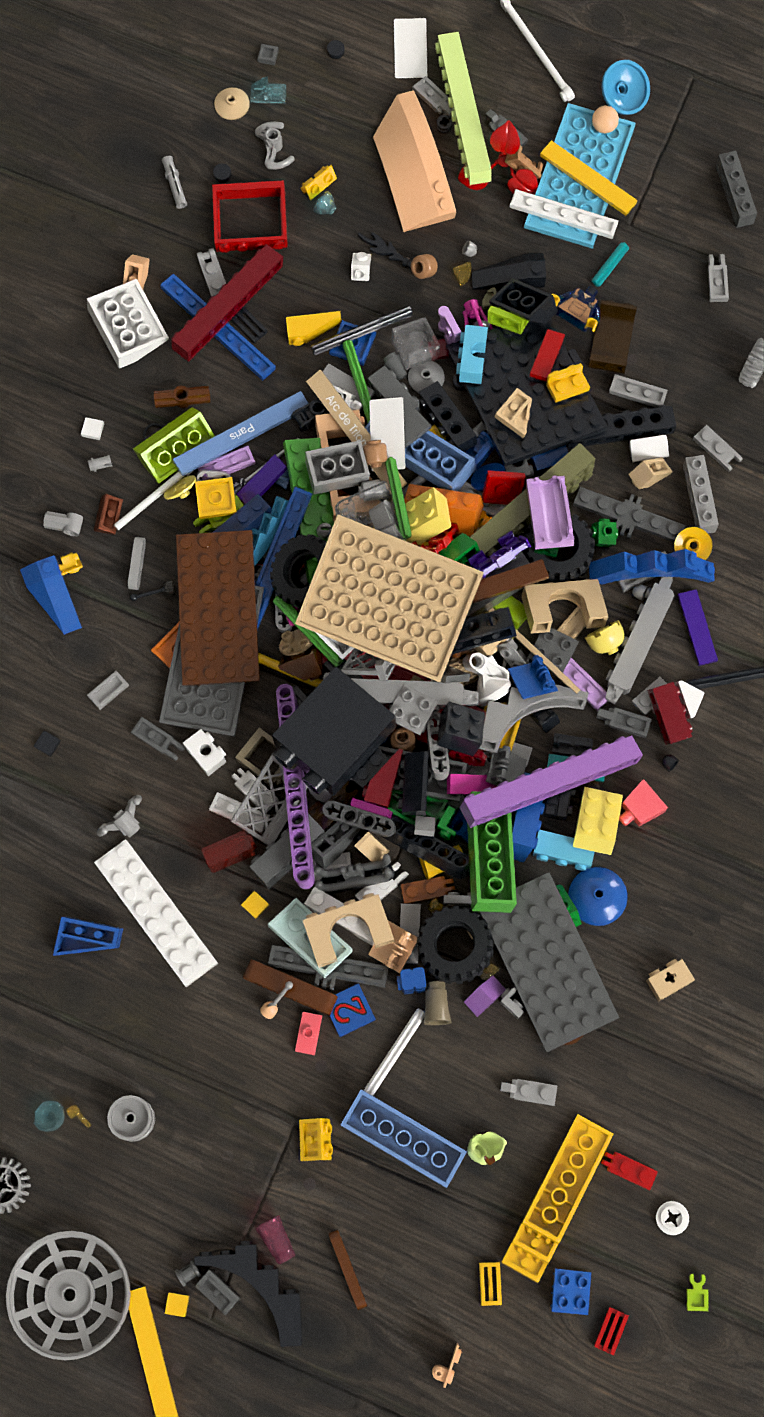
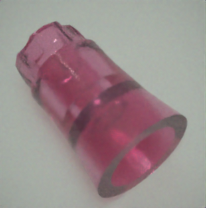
[254,1214,296,1265]

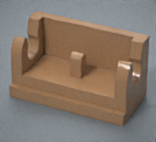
[505,145,543,179]

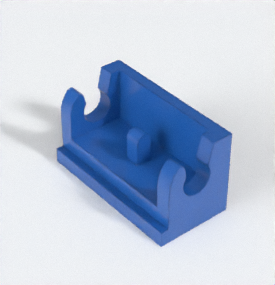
[466,431,495,474]

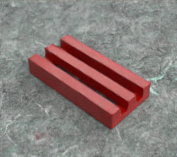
[594,1307,629,1355]

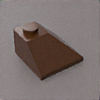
[278,645,324,681]

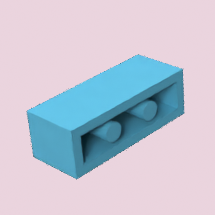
[533,830,594,871]

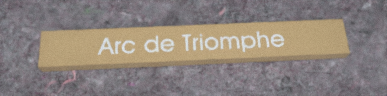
[306,370,407,493]

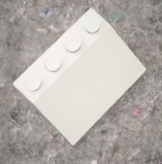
[87,279,169,368]

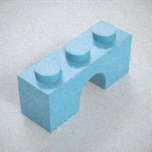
[456,325,488,384]

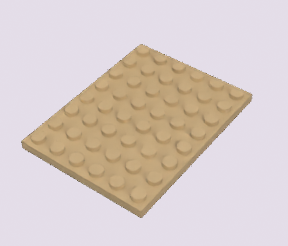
[295,514,484,682]

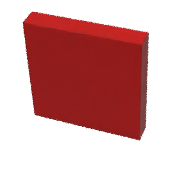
[481,471,525,504]

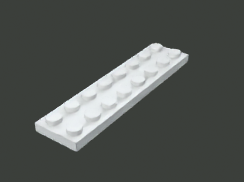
[94,839,218,987]

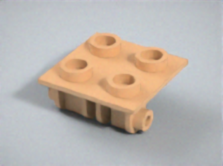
[368,920,417,973]
[432,1343,462,1388]

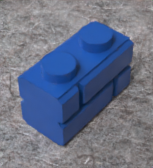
[397,967,426,995]

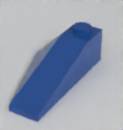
[20,556,82,634]

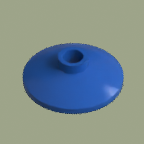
[471,463,506,491]

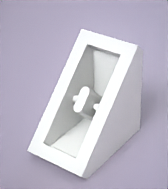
[674,681,704,719]

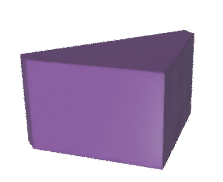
[464,976,506,1017]

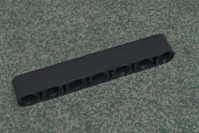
[360,799,469,879]

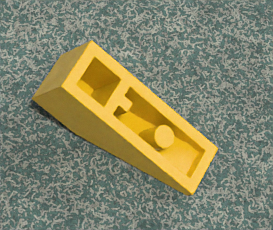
[286,311,341,346]

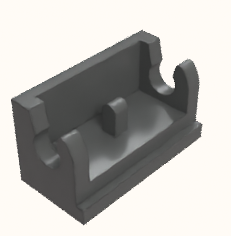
[196,1269,241,1315]

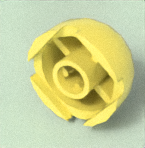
[585,620,624,655]

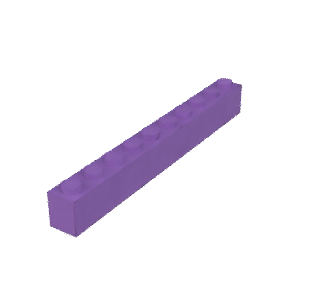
[460,736,643,828]

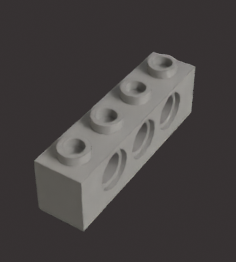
[683,455,719,533]

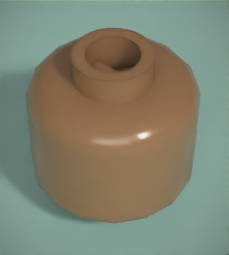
[411,254,438,279]
[363,440,388,468]
[390,727,416,752]

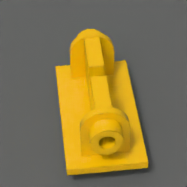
[300,165,337,200]
[57,552,82,575]

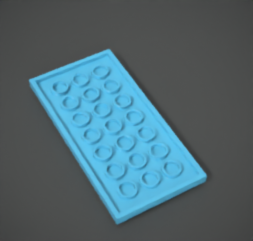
[524,103,636,249]

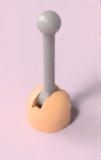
[260,981,293,1019]

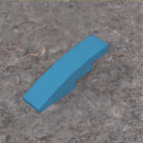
[252,496,289,566]

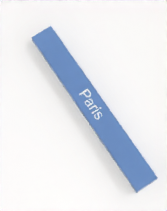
[173,391,308,476]

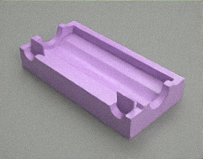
[526,476,574,549]

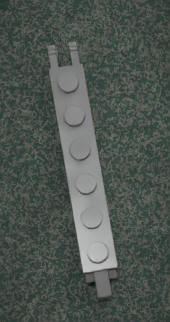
[605,577,674,704]
[351,678,479,711]

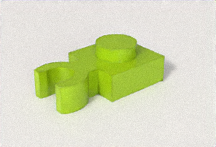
[686,1274,708,1311]

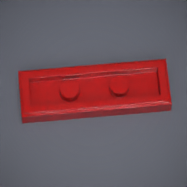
[530,329,565,382]

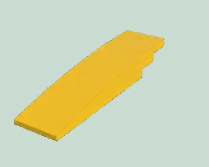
[501,1114,613,1283]

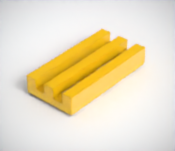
[479,1262,502,1306]

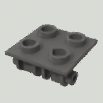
[528,628,579,672]
[486,746,527,787]

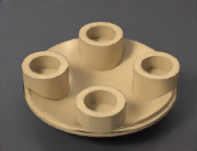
[279,629,312,656]

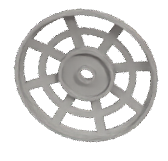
[6,1231,131,1360]

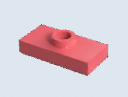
[295,1012,323,1056]

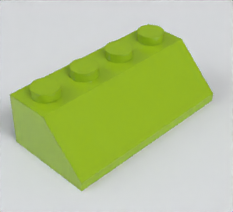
[133,407,215,484]

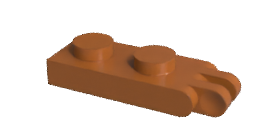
[401,876,455,904]

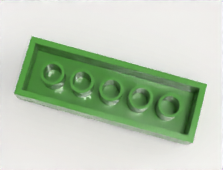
[467,791,517,913]

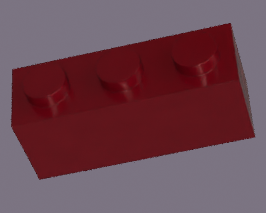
[647,682,692,745]

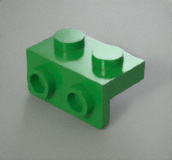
[437,806,456,843]

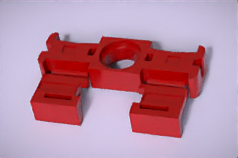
[412,523,460,554]

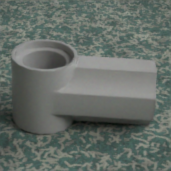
[44,511,83,536]

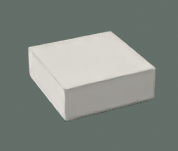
[81,418,104,440]

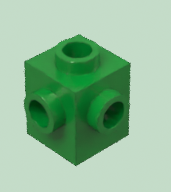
[591,519,618,548]

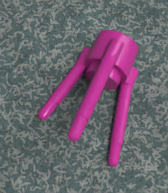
[462,299,493,330]

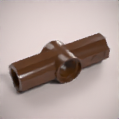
[154,386,211,408]

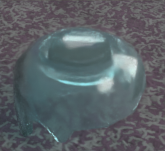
[34,1100,65,1132]

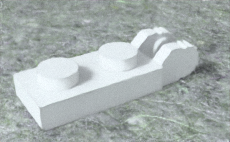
[355,862,409,900]

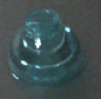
[313,191,337,216]

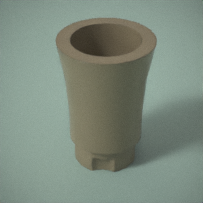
[424,981,452,1026]

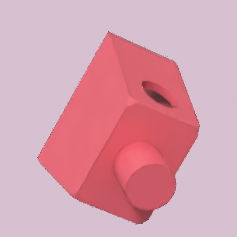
[619,779,668,826]

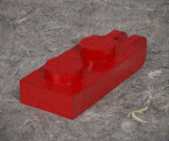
[601,1152,658,1191]

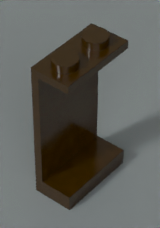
[589,300,637,374]

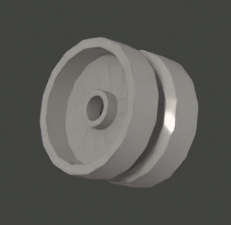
[107,1095,155,1142]

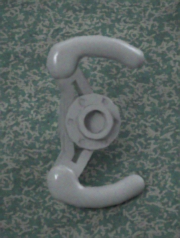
[255,121,295,170]
[97,795,142,837]

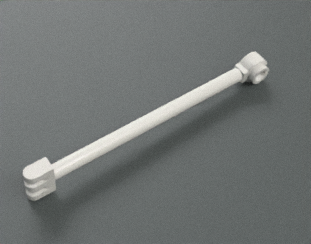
[500,0,575,102]

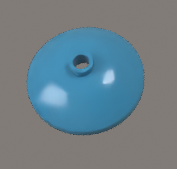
[602,60,650,115]

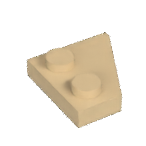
[495,388,532,438]

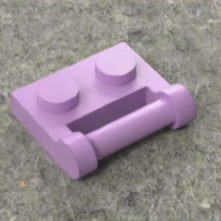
[438,306,461,344]

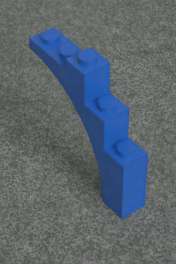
[589,549,715,585]

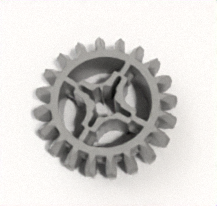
[739,338,764,388]
[0,1157,31,1214]

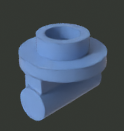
[275,470,290,490]

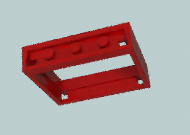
[212,180,288,253]

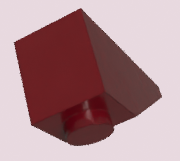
[362,749,404,809]

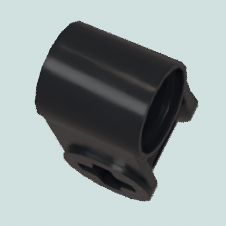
[291,399,327,432]

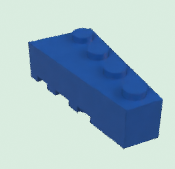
[511,772,545,863]

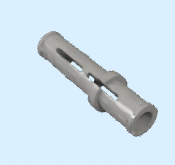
[162,156,187,209]

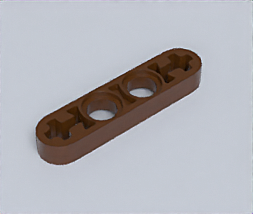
[328,1229,367,1310]

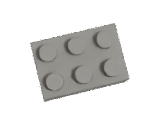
[305,440,370,494]

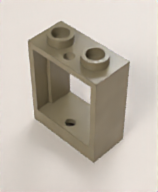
[235,728,296,788]

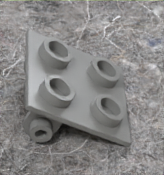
[389,684,438,735]

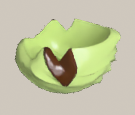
[467,1131,507,1165]

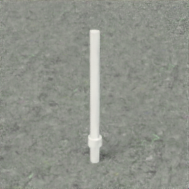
[114,471,193,530]

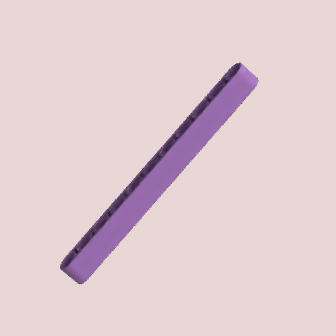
[276,684,315,889]

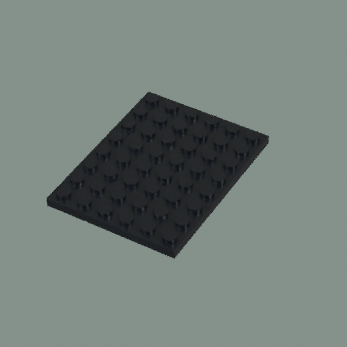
[446,319,608,467]

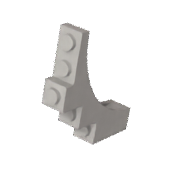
[479,685,588,753]

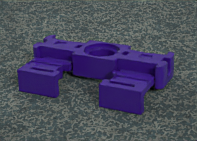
[467,531,531,578]

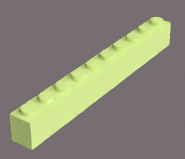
[435,32,491,185]

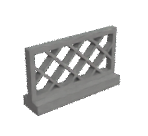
[342,648,395,681]
[230,755,308,846]

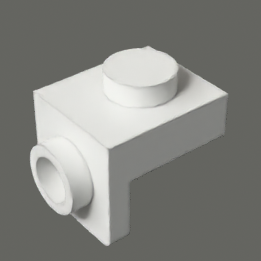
[351,252,371,281]

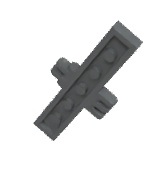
[573,487,686,543]
[268,945,389,990]

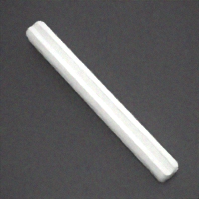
[364,1008,425,1096]

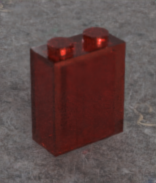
[201,830,257,874]

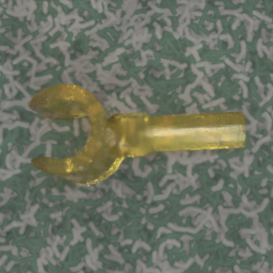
[66,1105,91,1128]

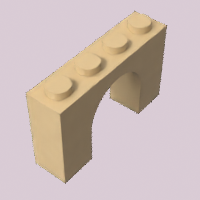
[522,579,608,634]
[303,893,394,968]

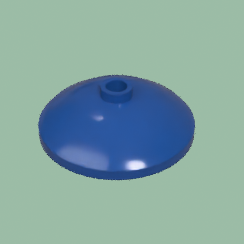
[568,867,627,926]

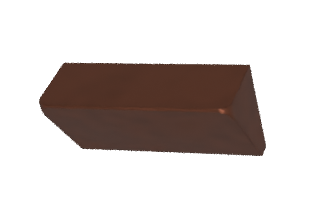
[94,494,123,535]

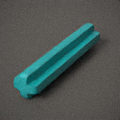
[592,242,629,287]

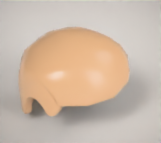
[592,105,619,134]

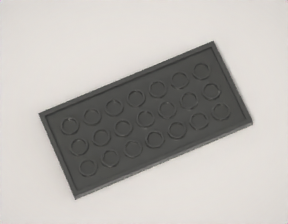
[159,586,264,737]
[480,872,619,1052]

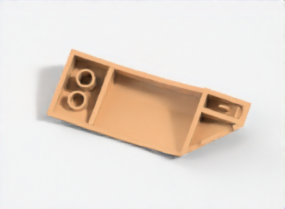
[373,90,456,232]

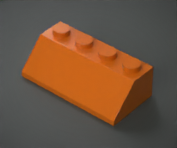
[404,484,484,537]

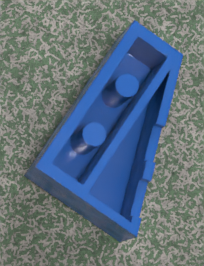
[53,917,123,956]

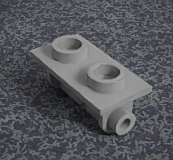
[496,638,529,668]

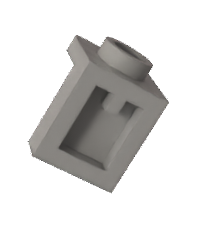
[500,987,524,1020]

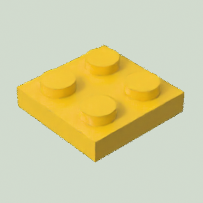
[195,477,237,519]

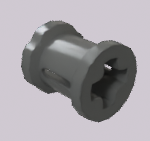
[175,1260,202,1287]

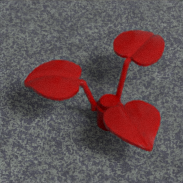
[458,120,538,195]

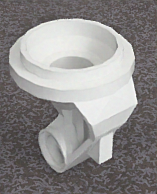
[463,653,512,707]

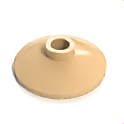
[214,88,250,120]

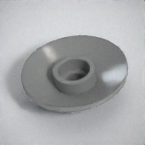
[408,360,445,393]

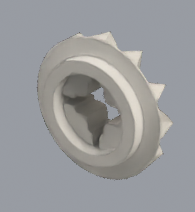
[656,1201,689,1235]

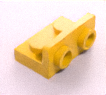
[546,363,590,403]
[299,1118,333,1161]

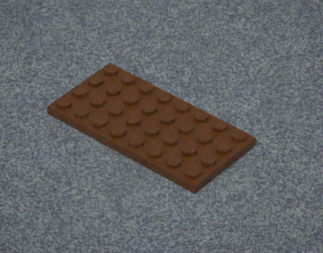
[176,530,260,686]

